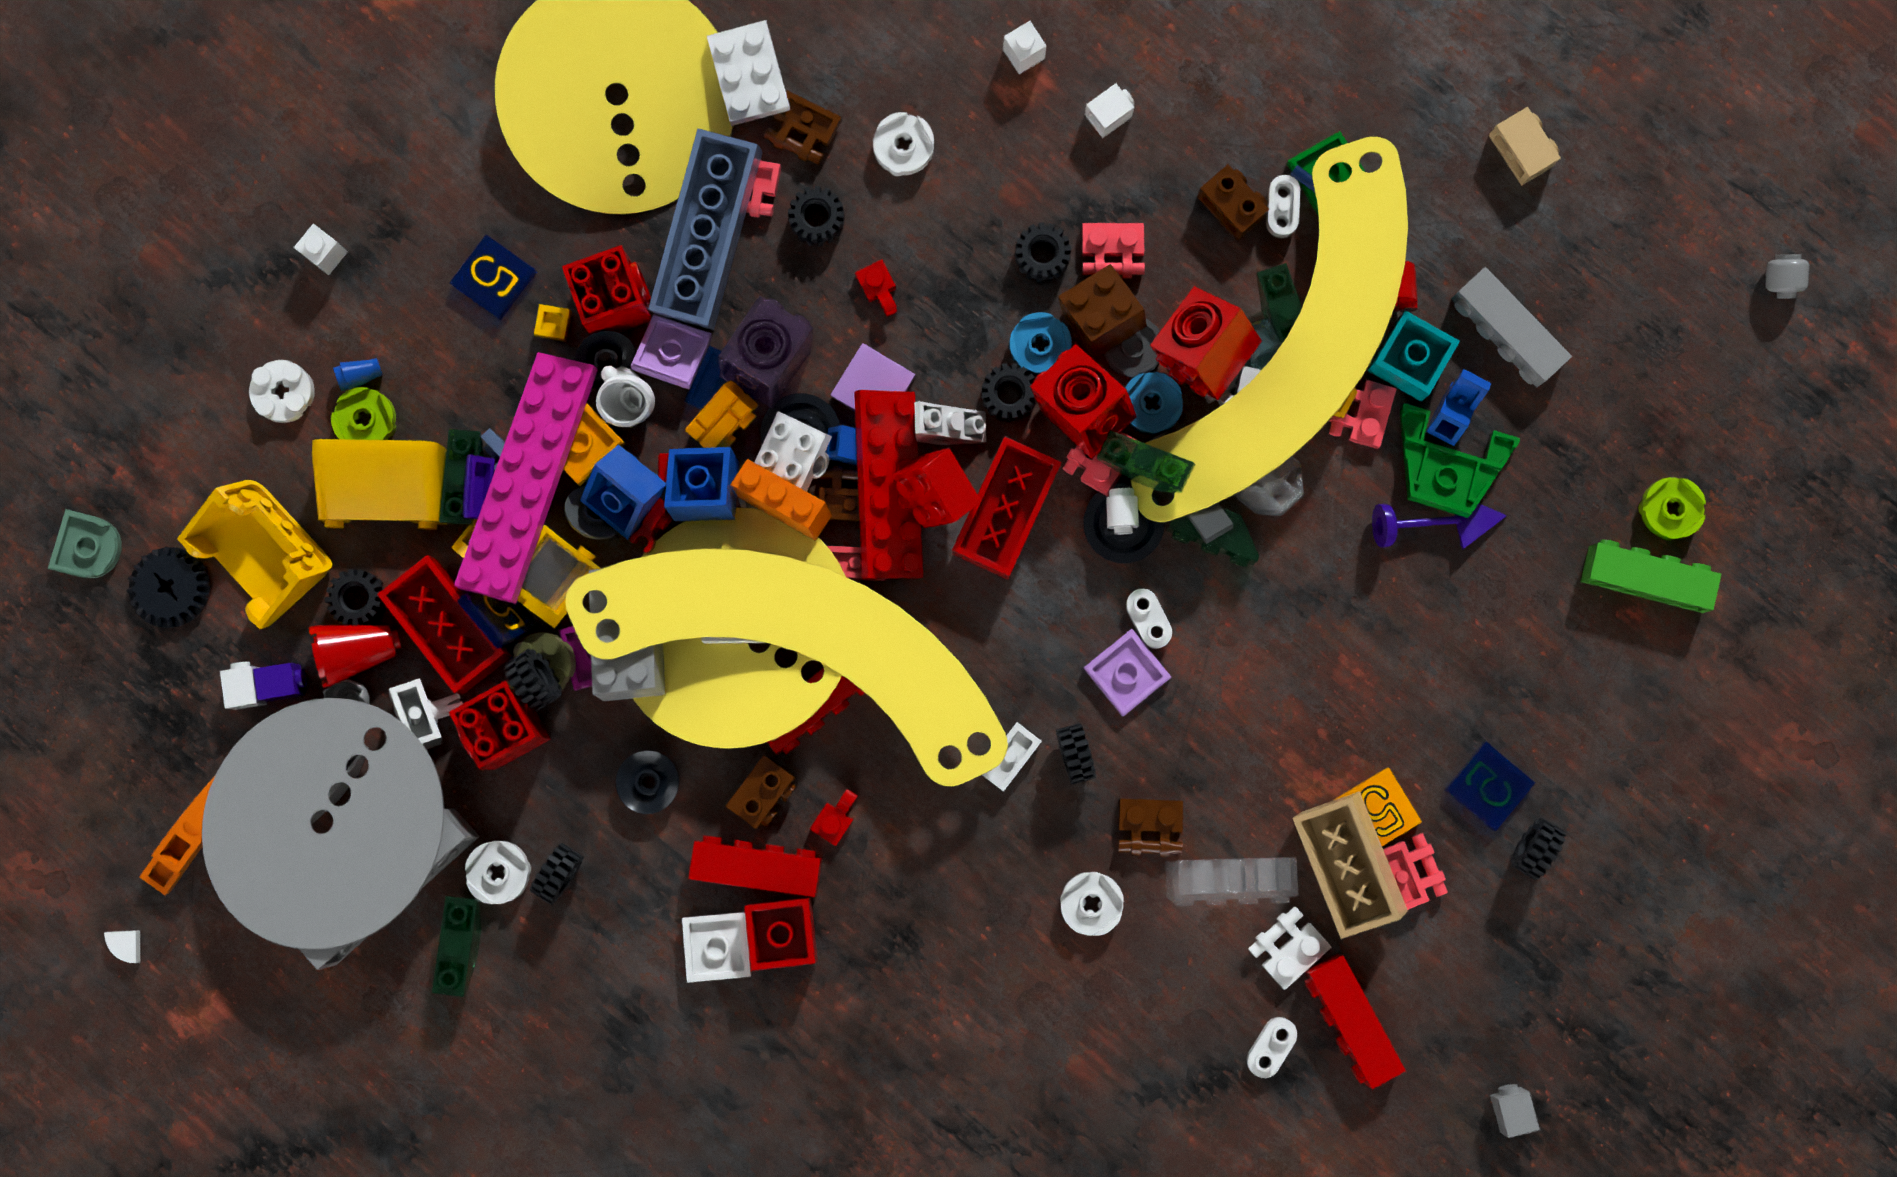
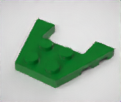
[1400,403,1521,518]

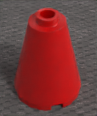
[309,625,401,688]

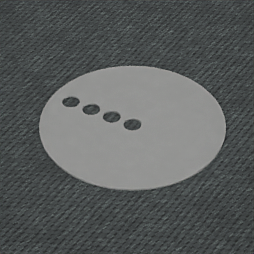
[202,698,444,950]

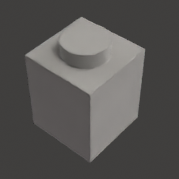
[1490,1084,1540,1138]

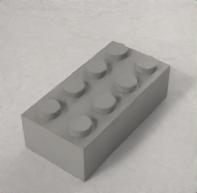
[588,569,665,701]

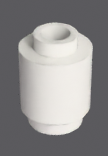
[1106,488,1139,535]

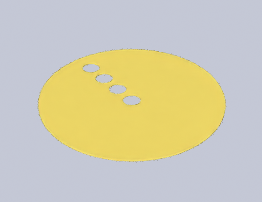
[495,0,733,214]
[633,508,846,749]

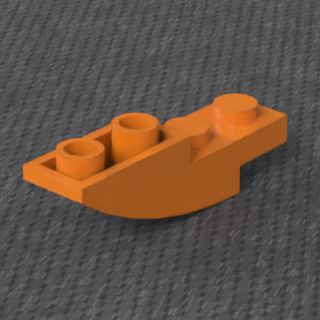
[139,776,215,895]

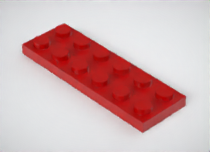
[854,390,923,579]

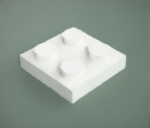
[682,912,752,983]

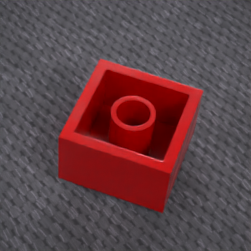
[892,448,982,528]
[744,897,818,971]

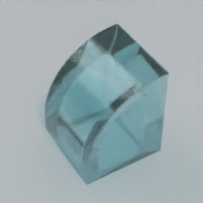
[1247,318,1281,370]

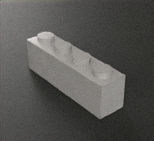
[1451,267,1572,387]

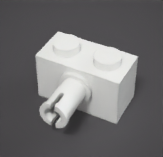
[389,678,463,749]

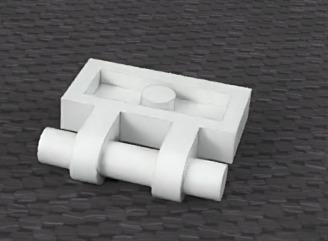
[1248,906,1332,990]

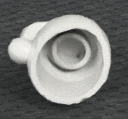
[596,366,655,427]

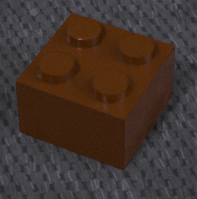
[1058,264,1147,358]

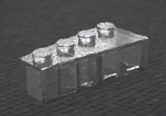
[1165,857,1298,906]

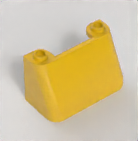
[312,439,450,530]
[177,480,332,629]

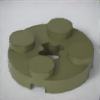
[513,632,576,691]

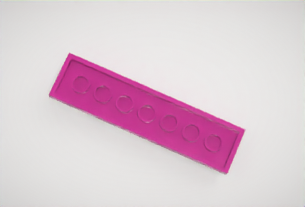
[454,352,598,604]

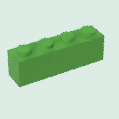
[1581,539,1721,613]

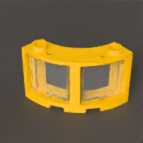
[451,519,601,628]

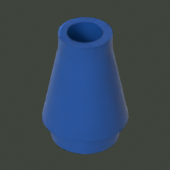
[333,358,383,391]

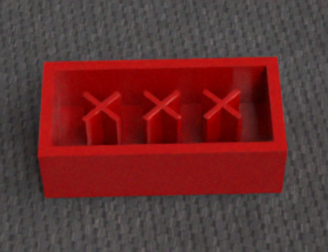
[952,436,1062,580]
[377,555,512,695]

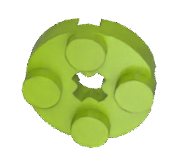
[331,387,396,440]
[1638,477,1706,541]

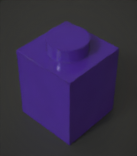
[253,663,307,702]

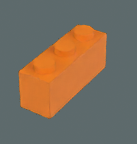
[730,459,832,541]

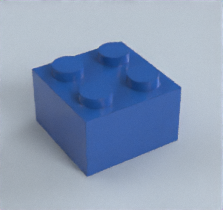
[580,444,667,540]
[664,447,739,521]

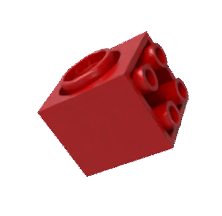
[562,245,652,334]
[1150,286,1262,400]
[1030,344,1137,459]
[449,680,551,770]

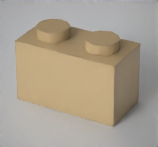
[1489,107,1561,186]

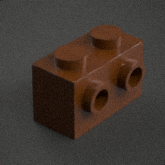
[1197,164,1269,241]
[726,755,797,829]

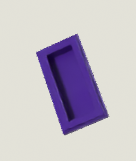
[463,455,495,520]

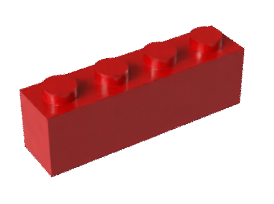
[767,668,865,755]
[688,835,822,897]
[1304,953,1406,1089]

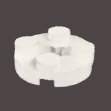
[873,112,934,176]
[249,360,315,423]
[465,840,531,904]
[1060,872,1124,936]

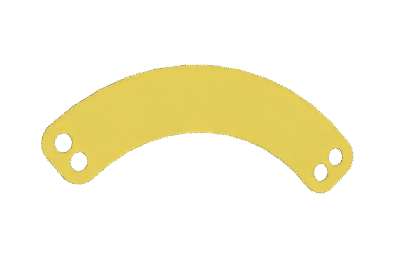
[1129,137,1408,522]
[565,549,1008,786]

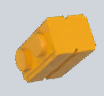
[685,380,758,448]

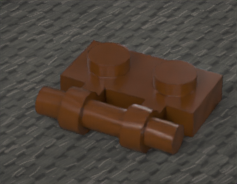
[764,90,842,165]
[819,465,860,522]
[1118,798,1183,857]

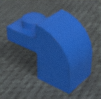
[1426,369,1491,446]

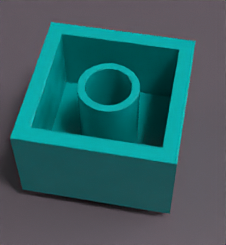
[1367,310,1460,401]

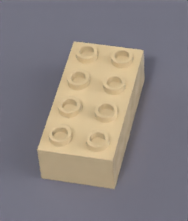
[1293,791,1408,939]

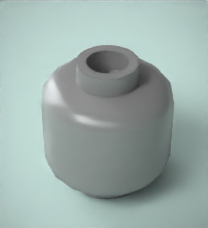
[1765,254,1809,299]

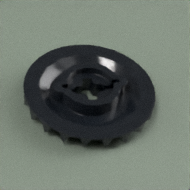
[760,393,840,461]
[1083,483,1165,564]
[126,547,210,628]

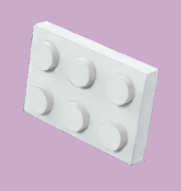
[707,20,790,126]

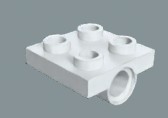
[754,411,832,492]

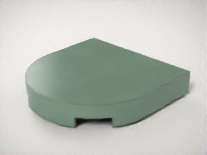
[48,509,122,579]

